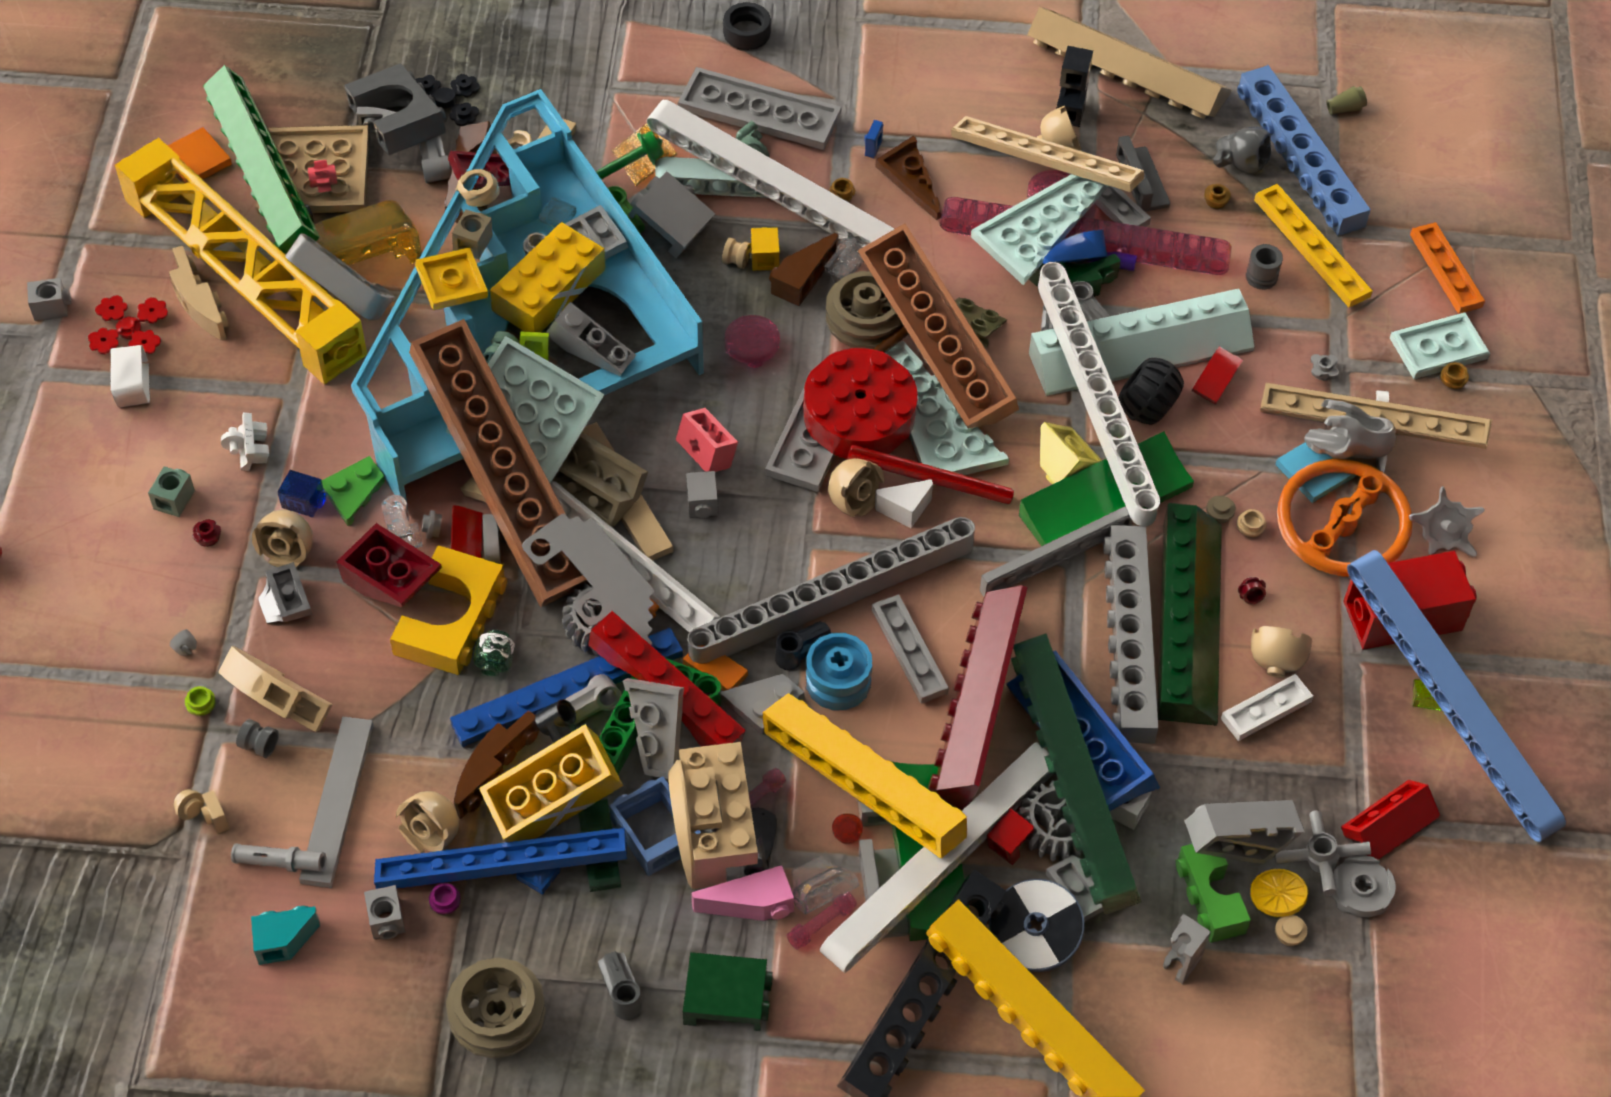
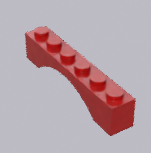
[588,611,746,747]

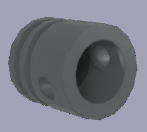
[1246,244,1283,290]

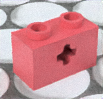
[676,408,738,472]

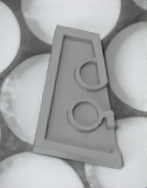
[623,678,684,779]

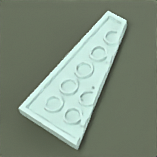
[971,174,1108,285]
[886,341,1009,475]

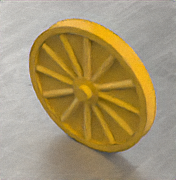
[1250,869,1308,917]

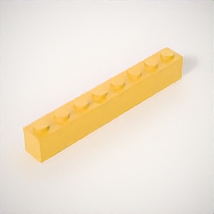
[762,693,967,859]
[926,899,1145,1097]

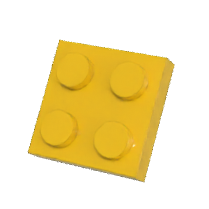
[415,247,488,310]

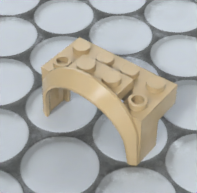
[668,742,758,889]

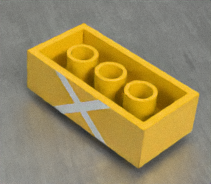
[490,222,605,332]
[479,724,623,842]

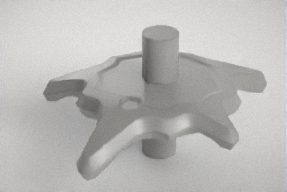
[1409,486,1485,557]

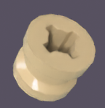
[722,237,751,269]

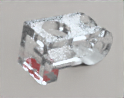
[382,495,423,548]

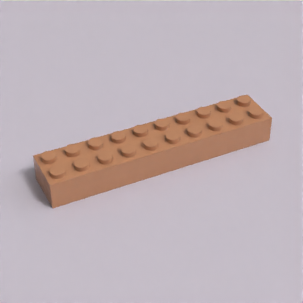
[409,319,590,608]

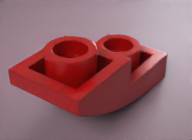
[1192,346,1243,405]

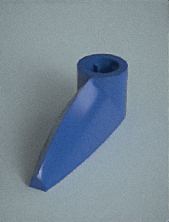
[1043,230,1108,264]

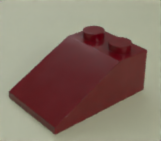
[336,523,442,607]

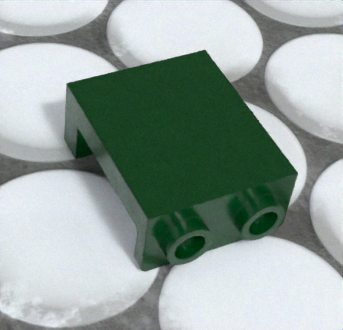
[682,952,773,1031]

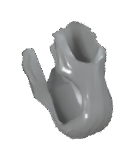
[1304,399,1396,459]

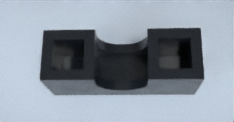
[1056,46,1094,127]

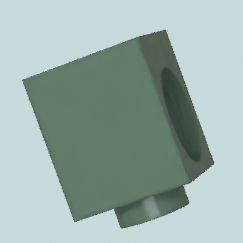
[148,466,195,517]

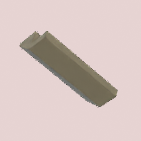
[553,432,648,527]

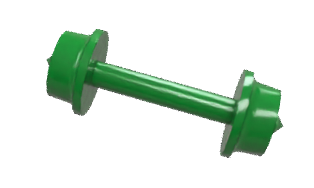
[595,130,665,180]

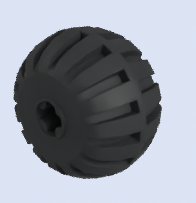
[1118,358,1184,425]

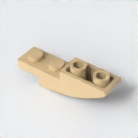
[169,246,229,340]
[218,646,333,732]

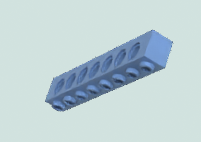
[1237,65,1371,236]

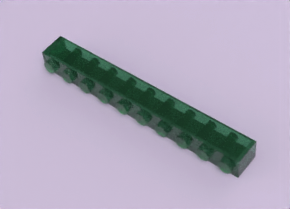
[1011,633,1142,915]

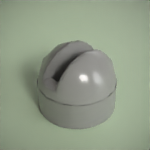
[169,629,197,656]

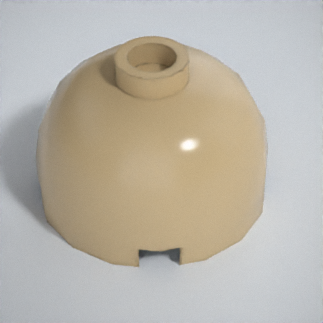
[1037,106,1082,151]
[828,458,884,517]
[252,510,313,567]
[1251,626,1312,677]
[396,791,459,853]

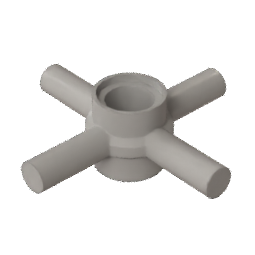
[1275,811,1371,896]

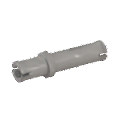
[231,843,327,872]

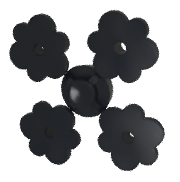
[415,74,480,126]

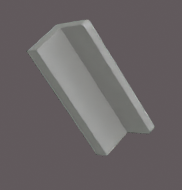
[859,839,908,938]

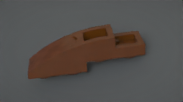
[454,710,539,819]

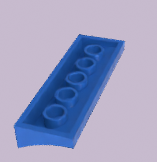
[1006,650,1160,815]

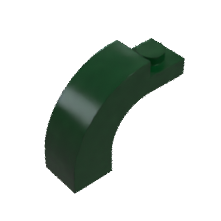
[1029,254,1121,297]

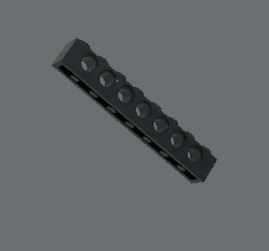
[837,869,1006,1097]

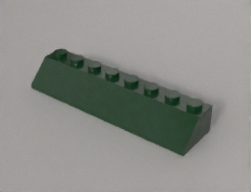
[1157,503,1222,726]

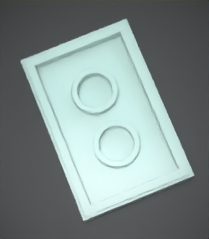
[1390,312,1490,379]

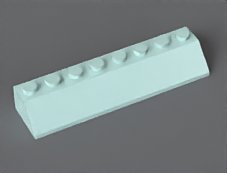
[1029,289,1254,396]

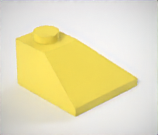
[1040,422,1102,484]

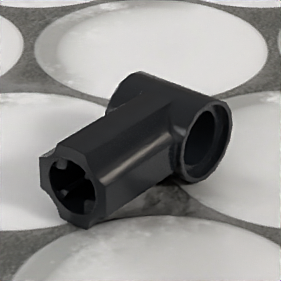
[775,621,831,670]
[535,699,576,743]

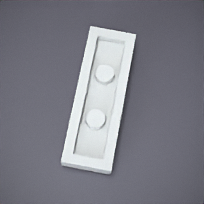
[1221,674,1313,741]

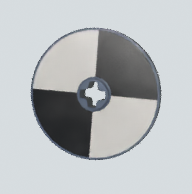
[989,879,1084,972]

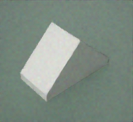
[875,479,933,528]

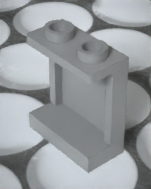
[628,171,715,258]

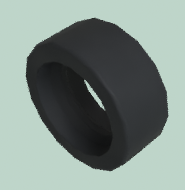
[723,2,771,50]

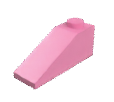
[691,865,794,921]

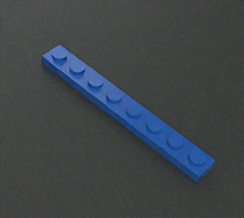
[450,628,683,747]
[374,827,627,889]

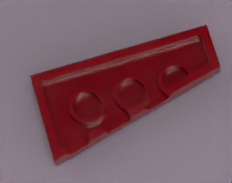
[448,150,511,189]

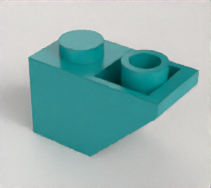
[251,906,320,965]

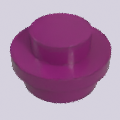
[429,883,461,915]

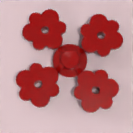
[88,295,168,354]

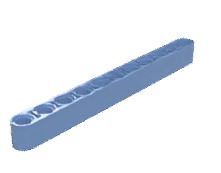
[1347,550,1566,842]

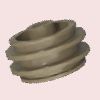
[826,271,903,349]
[446,958,546,1059]

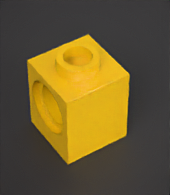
[751,227,779,271]

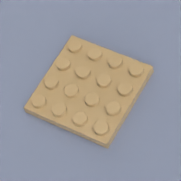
[256,125,369,215]

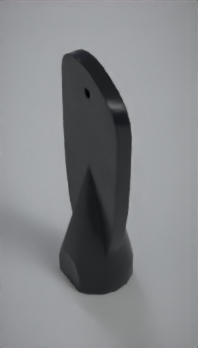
[744,807,777,876]

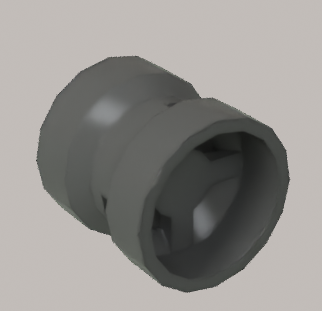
[236,719,279,758]

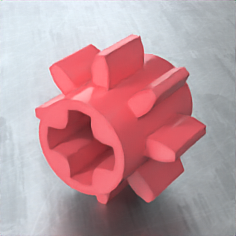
[308,159,338,193]

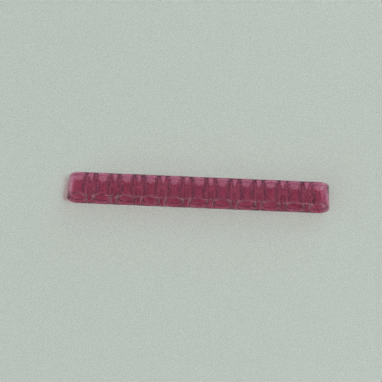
[940,197,1232,275]

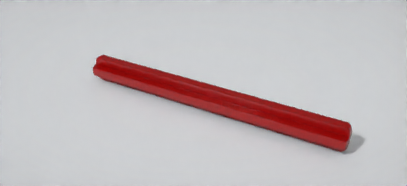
[848,445,1014,504]

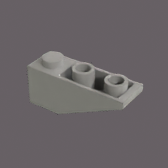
[546,302,636,376]

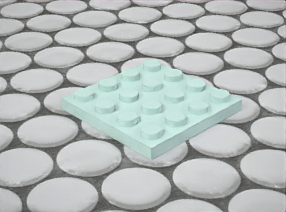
[446,336,604,484]

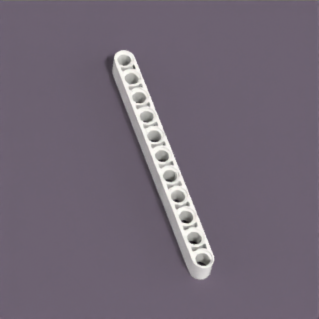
[646,100,894,249]
[1038,262,1160,526]
[820,742,1060,973]

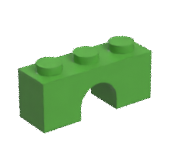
[1176,844,1251,943]

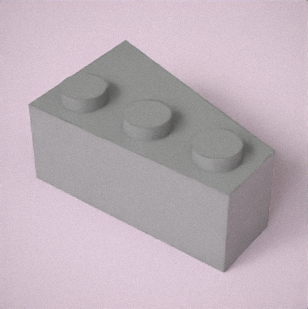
[1184,800,1304,864]

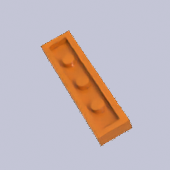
[1410,222,1485,314]

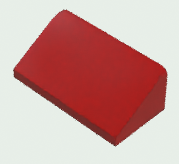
[451,505,483,558]

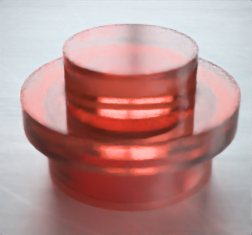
[832,813,863,844]

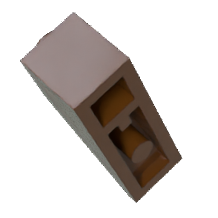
[769,233,839,306]

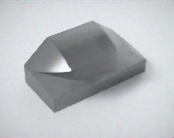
[258,562,312,623]

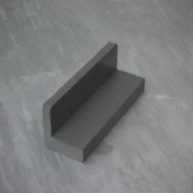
[1116,135,1170,212]

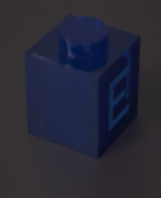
[277,470,326,518]

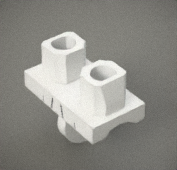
[221,412,269,471]

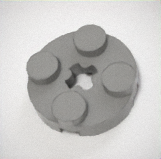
[1332,855,1396,917]

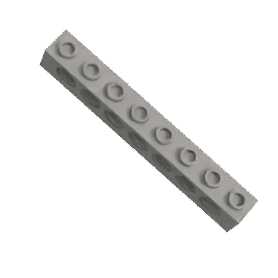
[1103,525,1158,743]

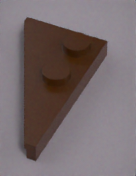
[875,136,942,220]

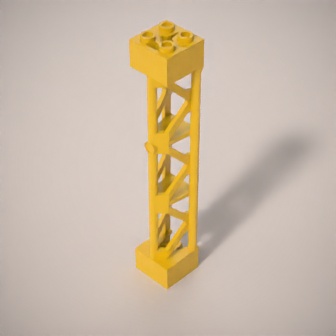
[115,137,367,385]

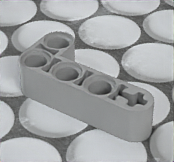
[285,233,395,320]

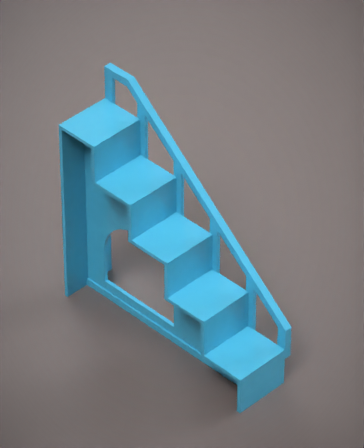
[351,89,704,508]

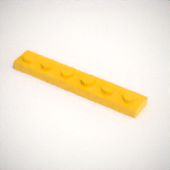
[1254,184,1373,308]

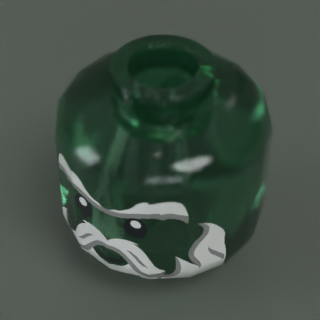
[473,630,515,676]

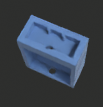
[609,776,701,876]

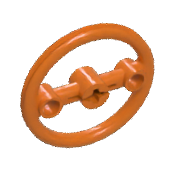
[1277,459,1413,577]

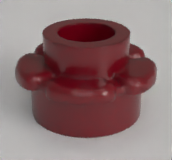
[192,519,221,547]
[1238,577,1266,604]

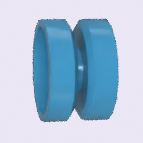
[806,633,872,710]

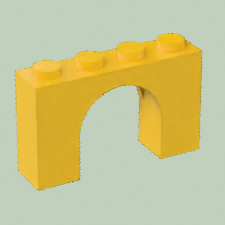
[390,545,507,675]

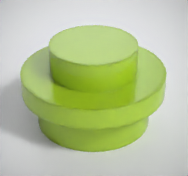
[185,686,216,716]

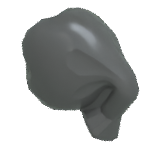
[1213,127,1271,173]

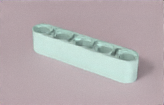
[655,157,768,198]

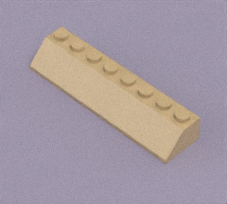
[1027,7,1232,119]

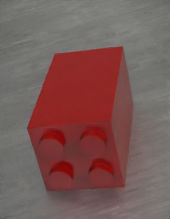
[1343,550,1477,650]

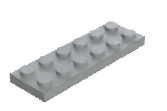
[678,67,841,150]

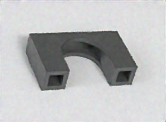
[344,63,447,155]

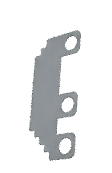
[522,514,655,645]

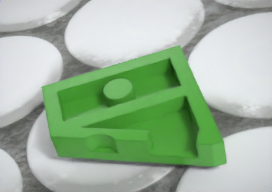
[320,456,385,526]

